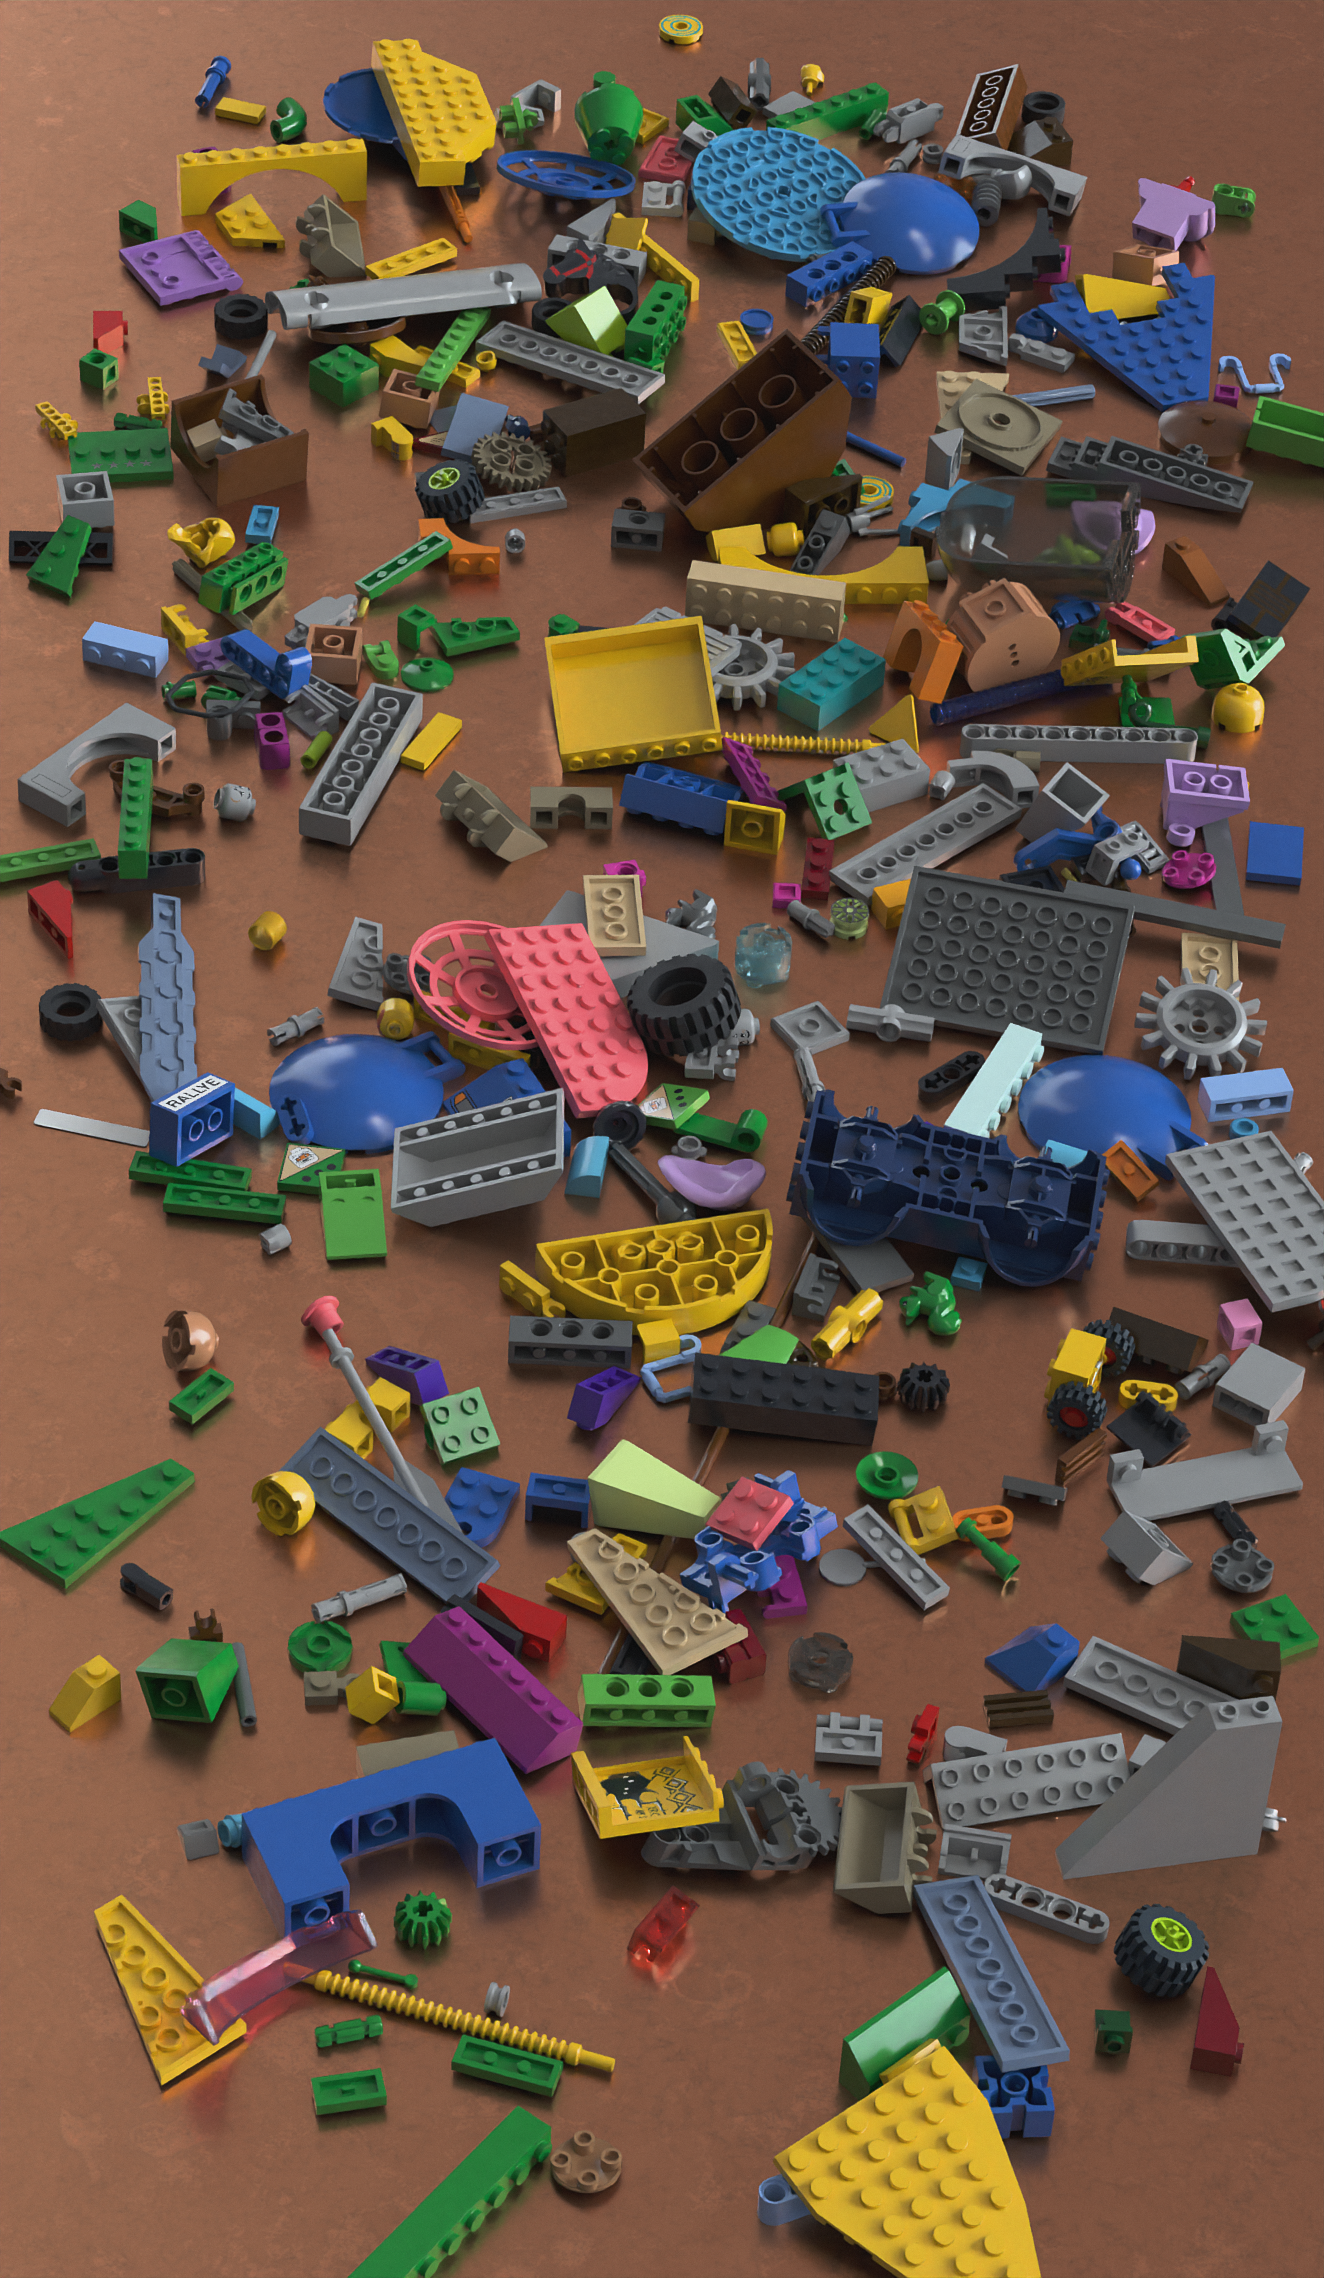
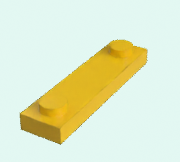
[365,238,457,280]

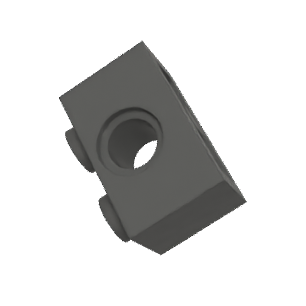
[611,509,665,552]

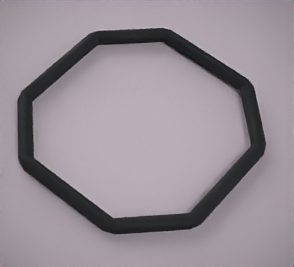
[165,669,255,719]

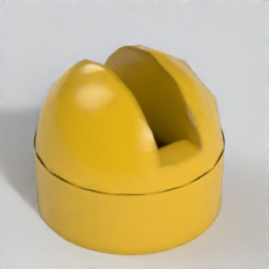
[476,351,497,373]

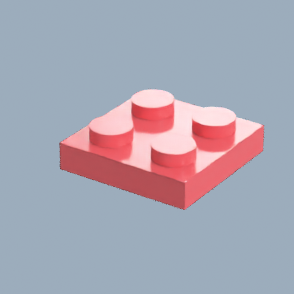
[705,1477,794,1551]

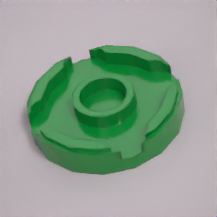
[287,1621,353,1673]

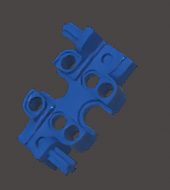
[680,1470,838,1613]

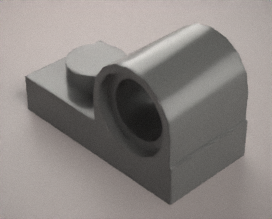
[206,700,261,741]

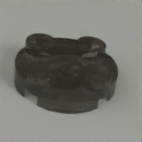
[788,1632,853,1693]

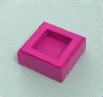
[772,883,801,909]

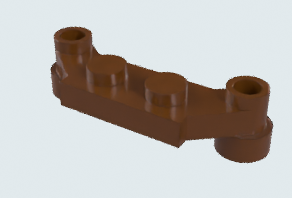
[109,760,205,818]

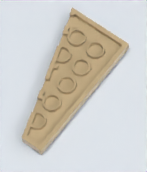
[936,371,1009,464]
[567,1528,748,1675]

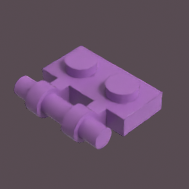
[186,637,230,677]

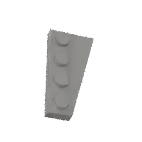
[327,917,383,1011]

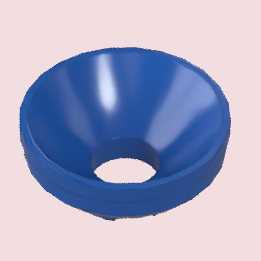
[1015,308,1059,343]

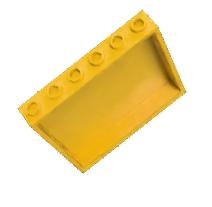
[544,616,723,773]

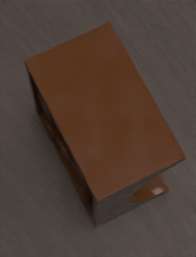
[170,374,309,507]

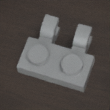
[685,1037,739,1081]

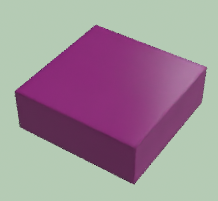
[1213,384,1240,408]

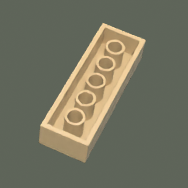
[685,560,846,643]

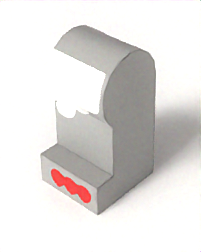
[942,1725,1007,1761]

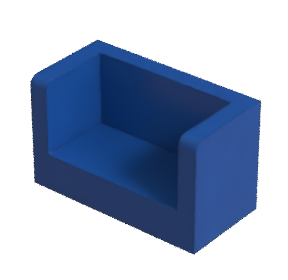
[525,1473,592,1528]

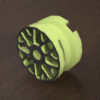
[830,898,869,940]

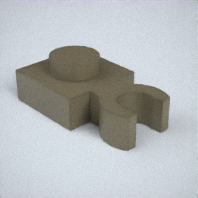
[304,1671,360,1706]

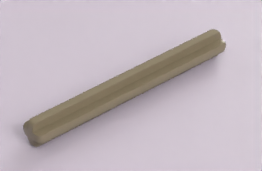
[172,558,253,631]

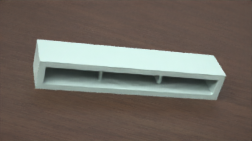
[944,1023,1044,1138]

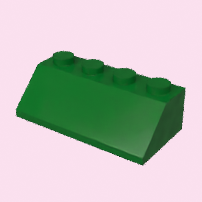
[838,1966,971,2101]

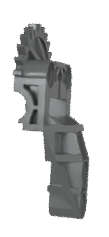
[641,1762,842,1870]

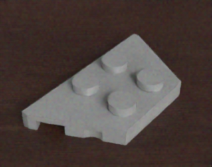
[959,306,1008,366]

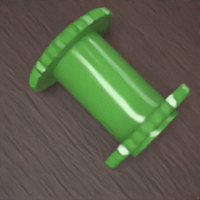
[919,290,965,335]

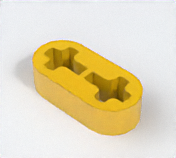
[1118,1380,1178,1412]

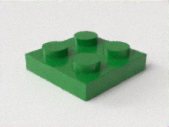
[1230,1594,1319,1659]

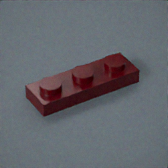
[801,838,835,901]

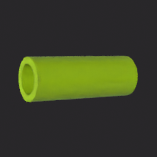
[300,731,333,769]

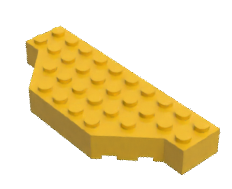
[371,39,496,187]

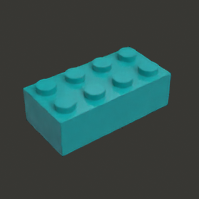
[777,638,886,731]

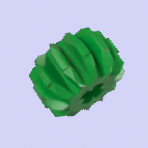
[393,1890,452,1949]

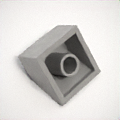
[1100,1510,1193,1585]

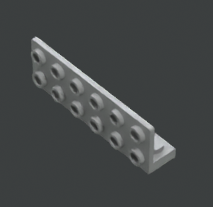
[1106,1420,1303,1521]
[922,1733,1130,1830]

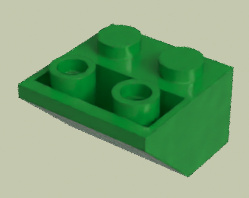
[675,95,734,136]

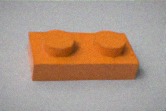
[1102,1139,1160,1202]

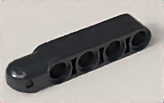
[68,848,206,894]

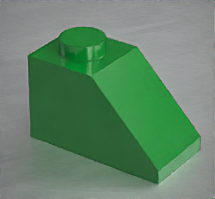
[119,200,158,243]

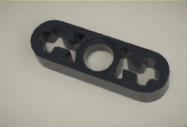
[917,1051,985,1103]

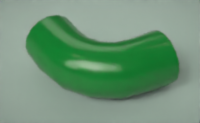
[270,97,307,143]

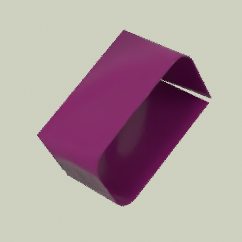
[254,712,291,770]

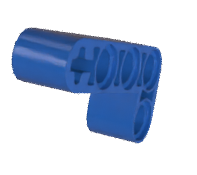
[220,629,312,699]

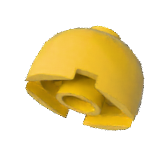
[1211,683,1265,733]
[251,1471,315,1536]

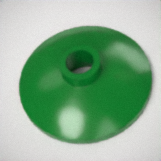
[401,657,454,692]
[856,1451,918,1499]

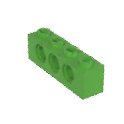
[577,1674,716,1727]

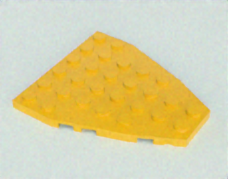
[773,2046,1041,2278]

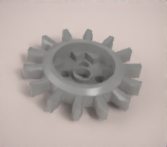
[712,624,795,710]
[1134,968,1267,1080]

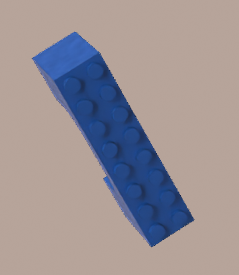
[242,1738,541,1947]

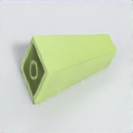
[588,1439,721,1539]

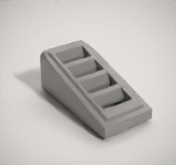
[1120,820,1170,874]

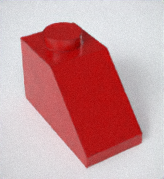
[93,311,128,354]

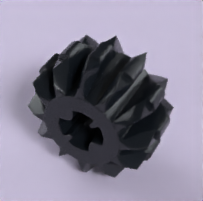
[897,1361,950,1412]

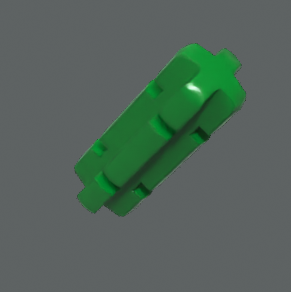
[114,413,162,430]
[314,2015,383,2048]

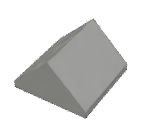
[925,428,964,490]

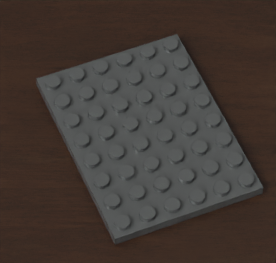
[879,866,1135,1055]

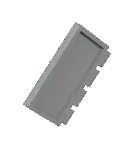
[634,606,742,677]

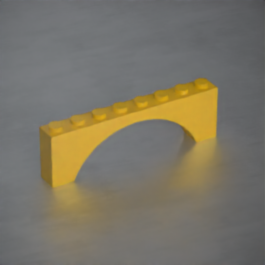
[176,138,367,216]
[718,547,929,604]

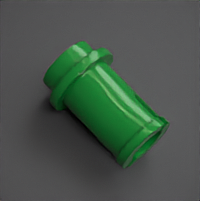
[161,680,197,701]

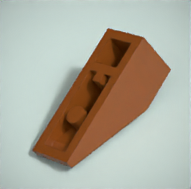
[1162,536,1230,607]

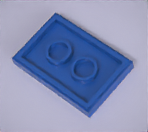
[1246,821,1304,886]

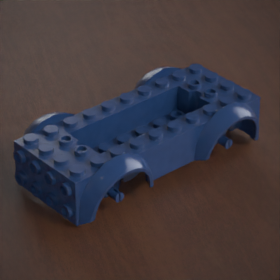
[786,1089,1110,1287]

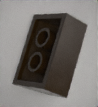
[1109,1307,1209,1375]

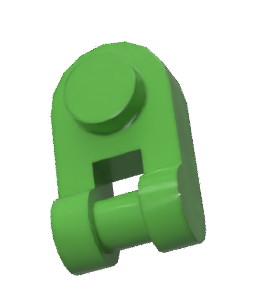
[362,640,399,680]

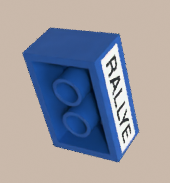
[149,1072,235,1167]

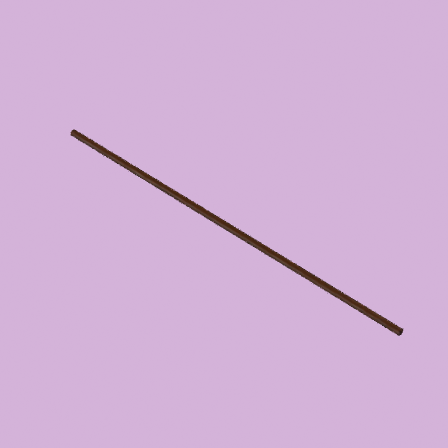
[597,1234,821,1674]

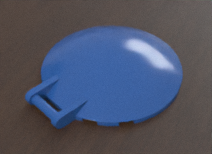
[323,68,408,161]
[820,172,979,275]
[269,1031,466,1154]
[1018,1055,1208,1181]

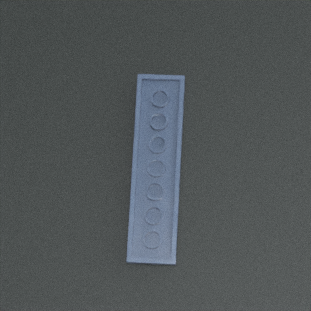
[279,1426,501,1604]
[913,1875,1070,2072]

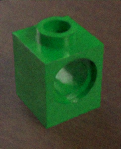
[79,348,119,390]

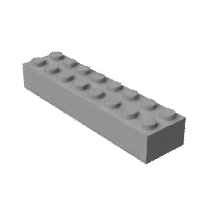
[299,683,423,846]

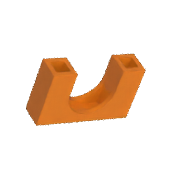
[882,600,964,704]

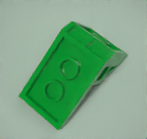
[1181,629,1285,690]

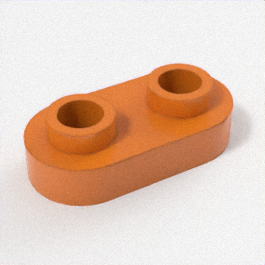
[952,1505,1014,1542]

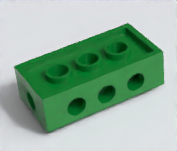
[624,280,687,362]

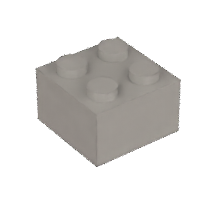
[56,471,115,528]

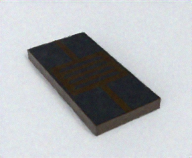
[1227,560,1310,640]

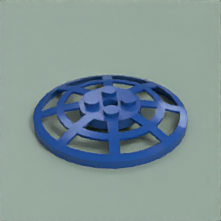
[496,150,636,200]

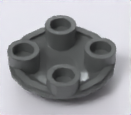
[382,953,431,995]
[1210,1539,1275,1593]

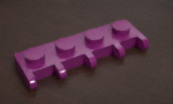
[721,737,787,812]
[756,1555,808,1619]

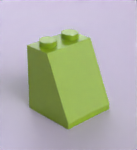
[545,286,627,357]

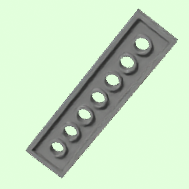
[475,321,665,405]
[829,783,1022,906]

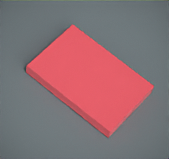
[638,135,694,184]

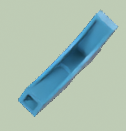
[898,478,1015,547]

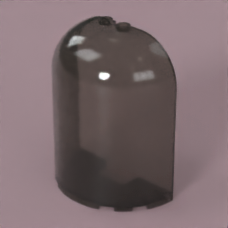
[935,476,1141,604]

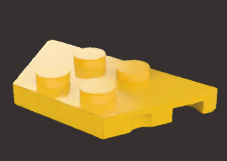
[215,194,285,248]

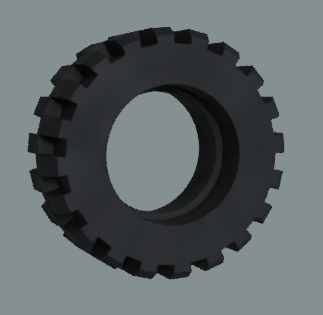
[627,954,741,1057]

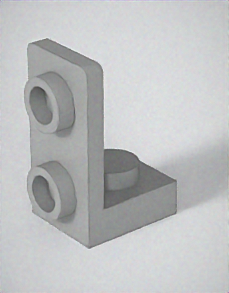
[510,79,561,112]
[1085,829,1149,886]

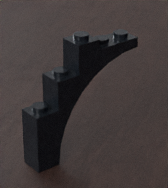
[947,208,1065,312]

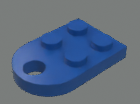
[444,1467,520,1548]

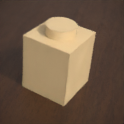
[187,419,228,462]

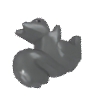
[665,889,718,939]

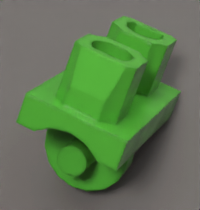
[499,97,538,144]

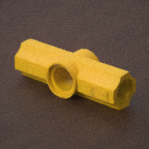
[811,1288,883,1361]

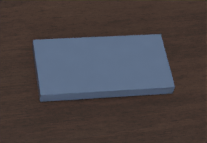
[441,393,509,464]

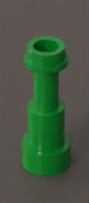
[956,1517,1021,1581]

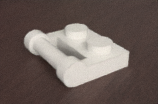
[641,180,686,217]

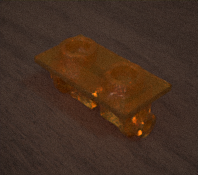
[934,172,976,201]

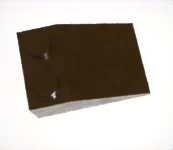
[1007,117,1073,167]
[783,474,863,542]
[1176,1635,1281,1702]

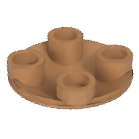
[550,2130,622,2193]

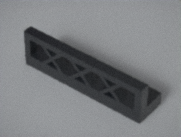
[9,531,115,565]

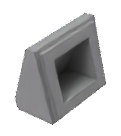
[177,1819,219,1860]

